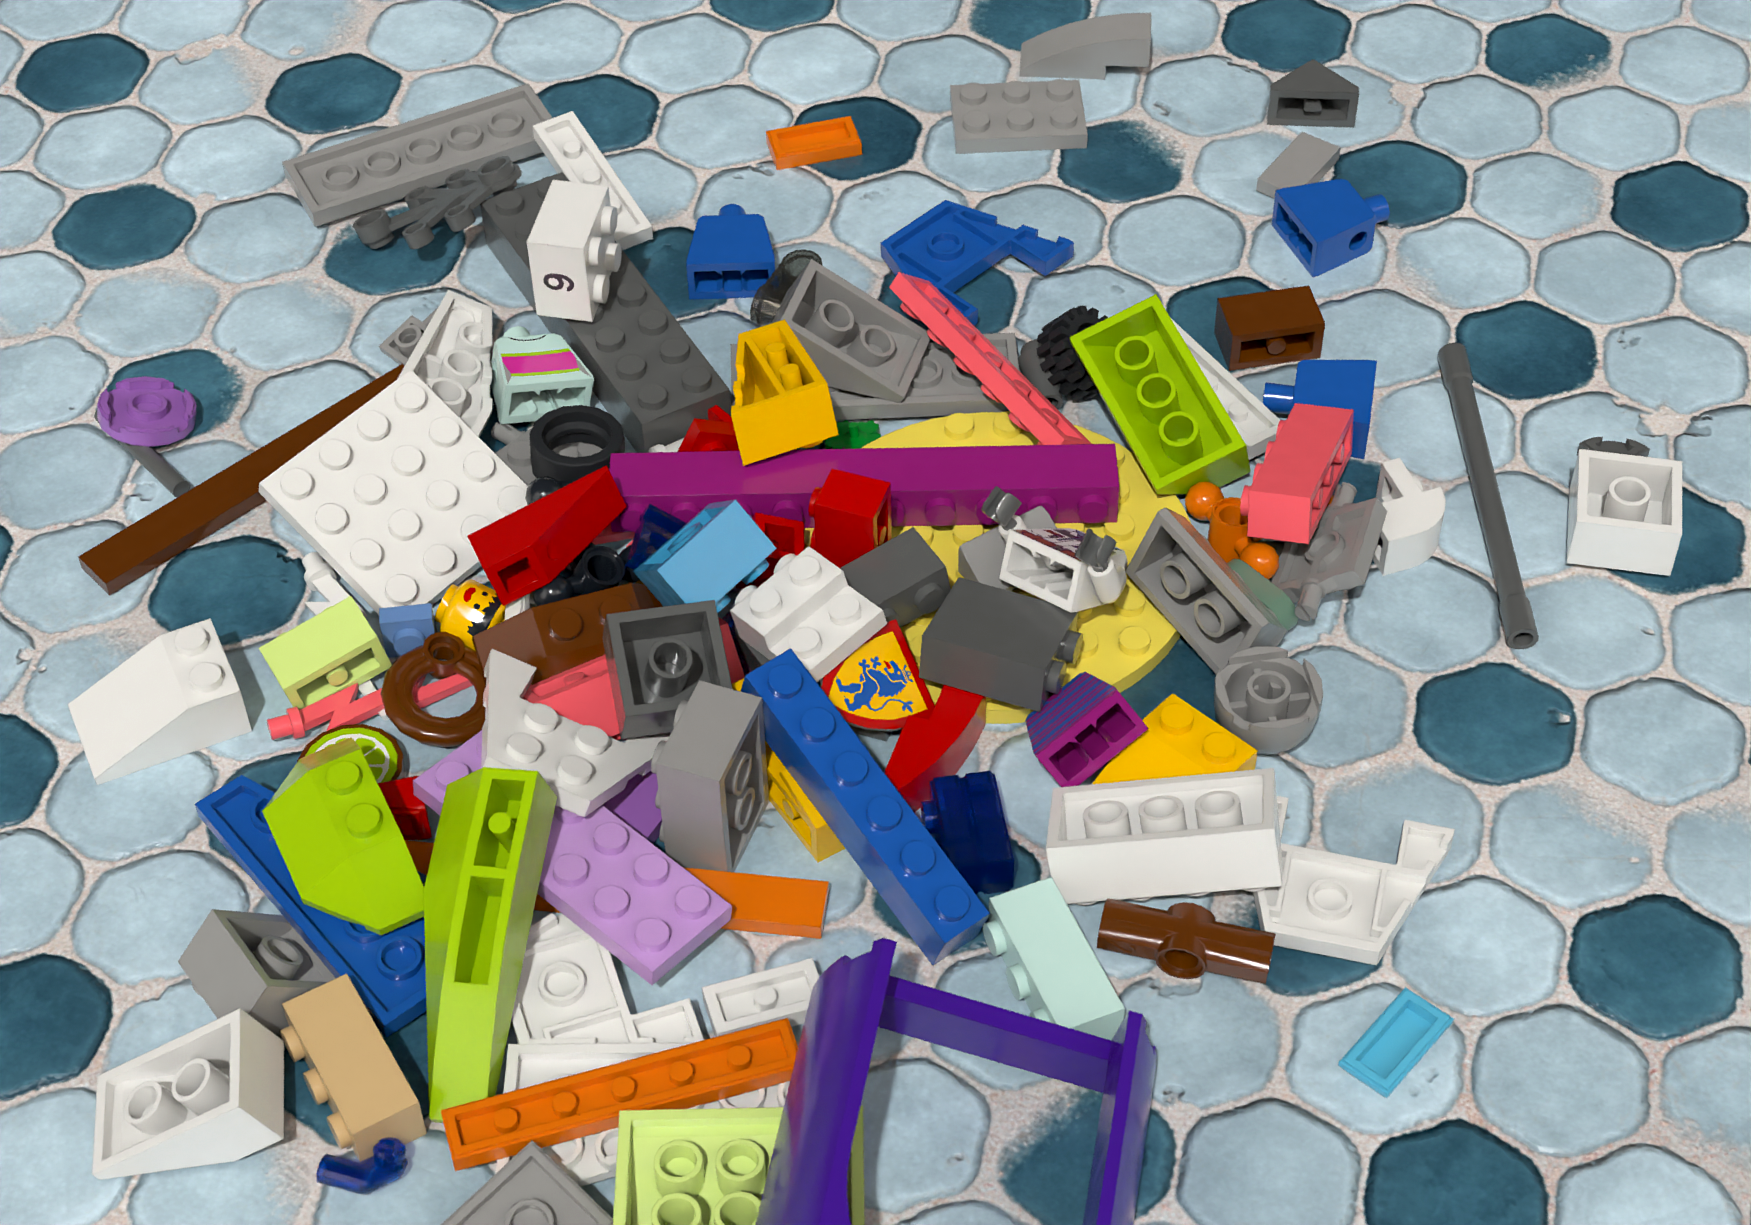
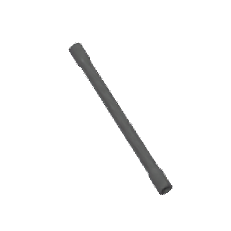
[1438,343,1539,649]

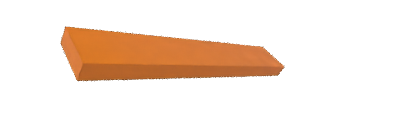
[440,1018,798,1171]

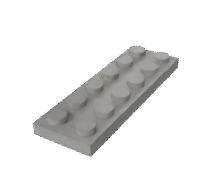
[282,83,552,227]
[731,333,1019,420]

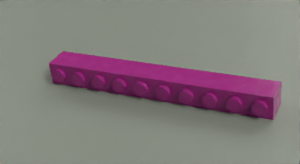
[609,444,1119,532]

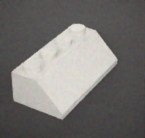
[1046,768,1282,906]

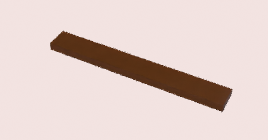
[78,364,405,596]

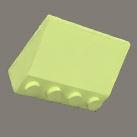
[613,1106,865,1225]

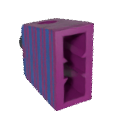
[1025,672,1149,787]

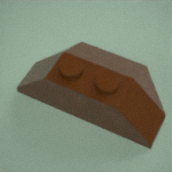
[472,583,663,685]

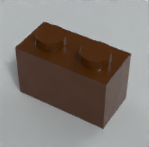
[1214,285,1325,371]

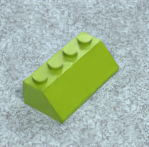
[1069,294,1251,494]

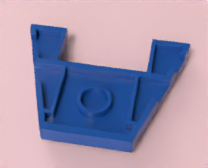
[881,200,1074,325]

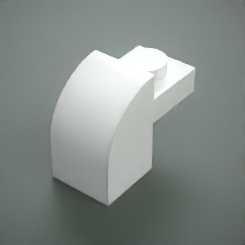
[1372,458,1445,576]

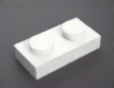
[702,958,819,1037]

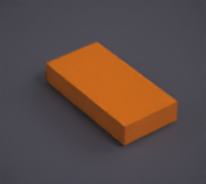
[766,116,862,170]

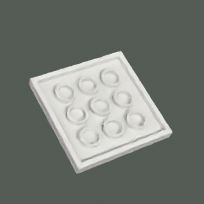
[258,370,528,614]

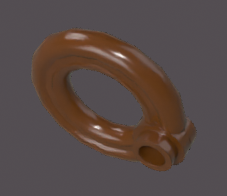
[381,632,486,748]

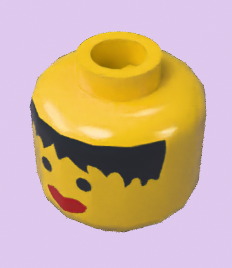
[435,579,506,650]

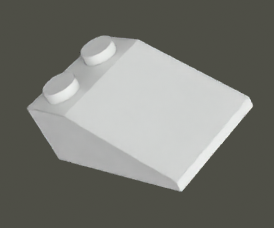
[68,619,252,785]
[92,1008,284,1180]

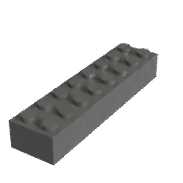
[480,172,731,453]

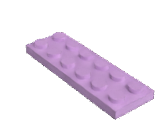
[413,730,732,985]

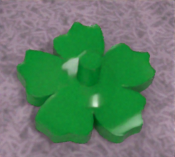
[825,420,881,449]

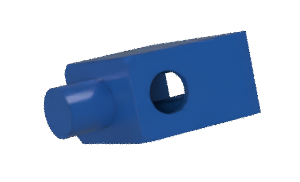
[1272,179,1390,277]
[686,204,777,300]
[1263,360,1377,459]

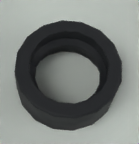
[529,405,625,481]

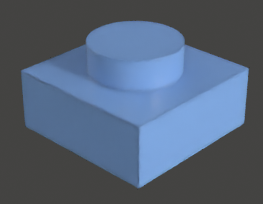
[379,603,437,658]

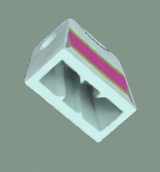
[491,326,594,424]

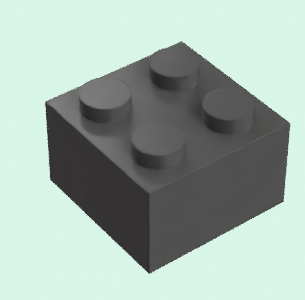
[602,600,732,739]

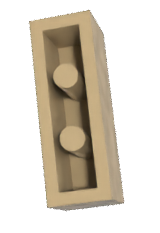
[280,973,427,1166]

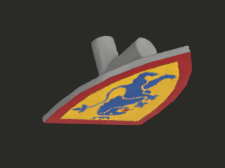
[820,619,935,731]

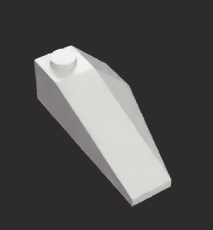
[398,290,492,437]

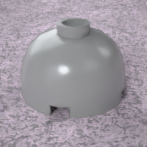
[1214,646,1323,754]

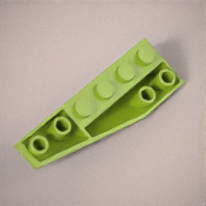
[424,767,557,1123]

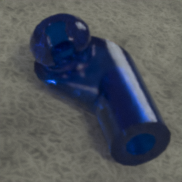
[316,1137,408,1195]

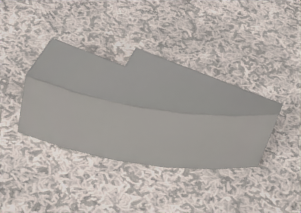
[1020,13,1151,79]

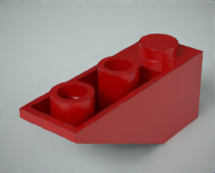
[467,465,627,606]

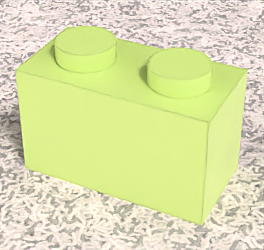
[259,596,392,710]

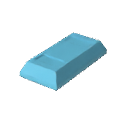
[1338,987,1454,1098]

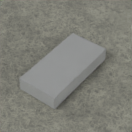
[1256,132,1341,199]

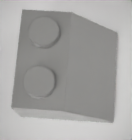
[178,909,336,1038]

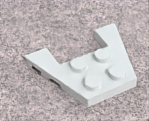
[481,649,672,817]
[1253,796,1454,965]
[511,913,704,1044]

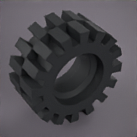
[1036,305,1108,400]

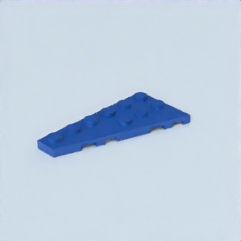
[195,775,427,1038]

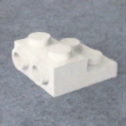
[730,546,887,682]

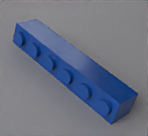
[741,648,990,966]

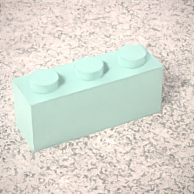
[983,877,1125,1040]

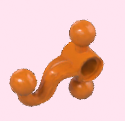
[1185,482,1334,579]

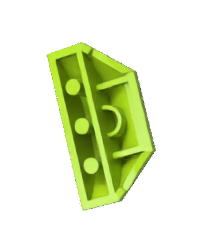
[262,737,424,935]

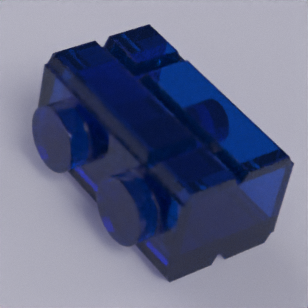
[920,770,1014,895]

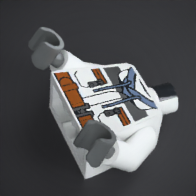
[982,486,1128,613]

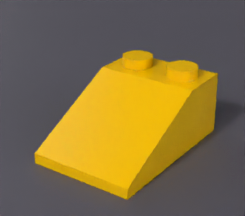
[1092,693,1258,784]

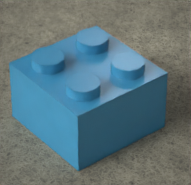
[633,500,776,613]

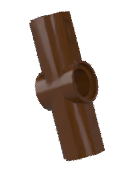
[1097,898,1276,984]

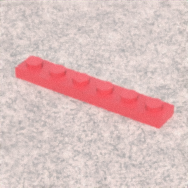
[889,272,1092,445]

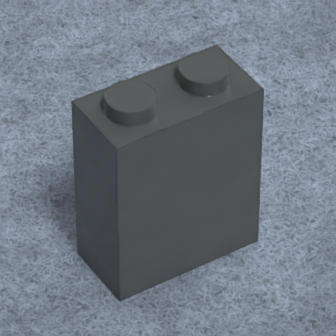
[919,577,1083,712]

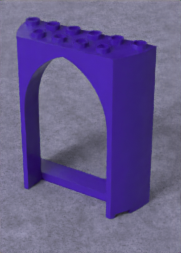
[755,938,1157,1225]

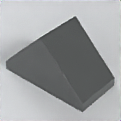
[1267,59,1359,128]

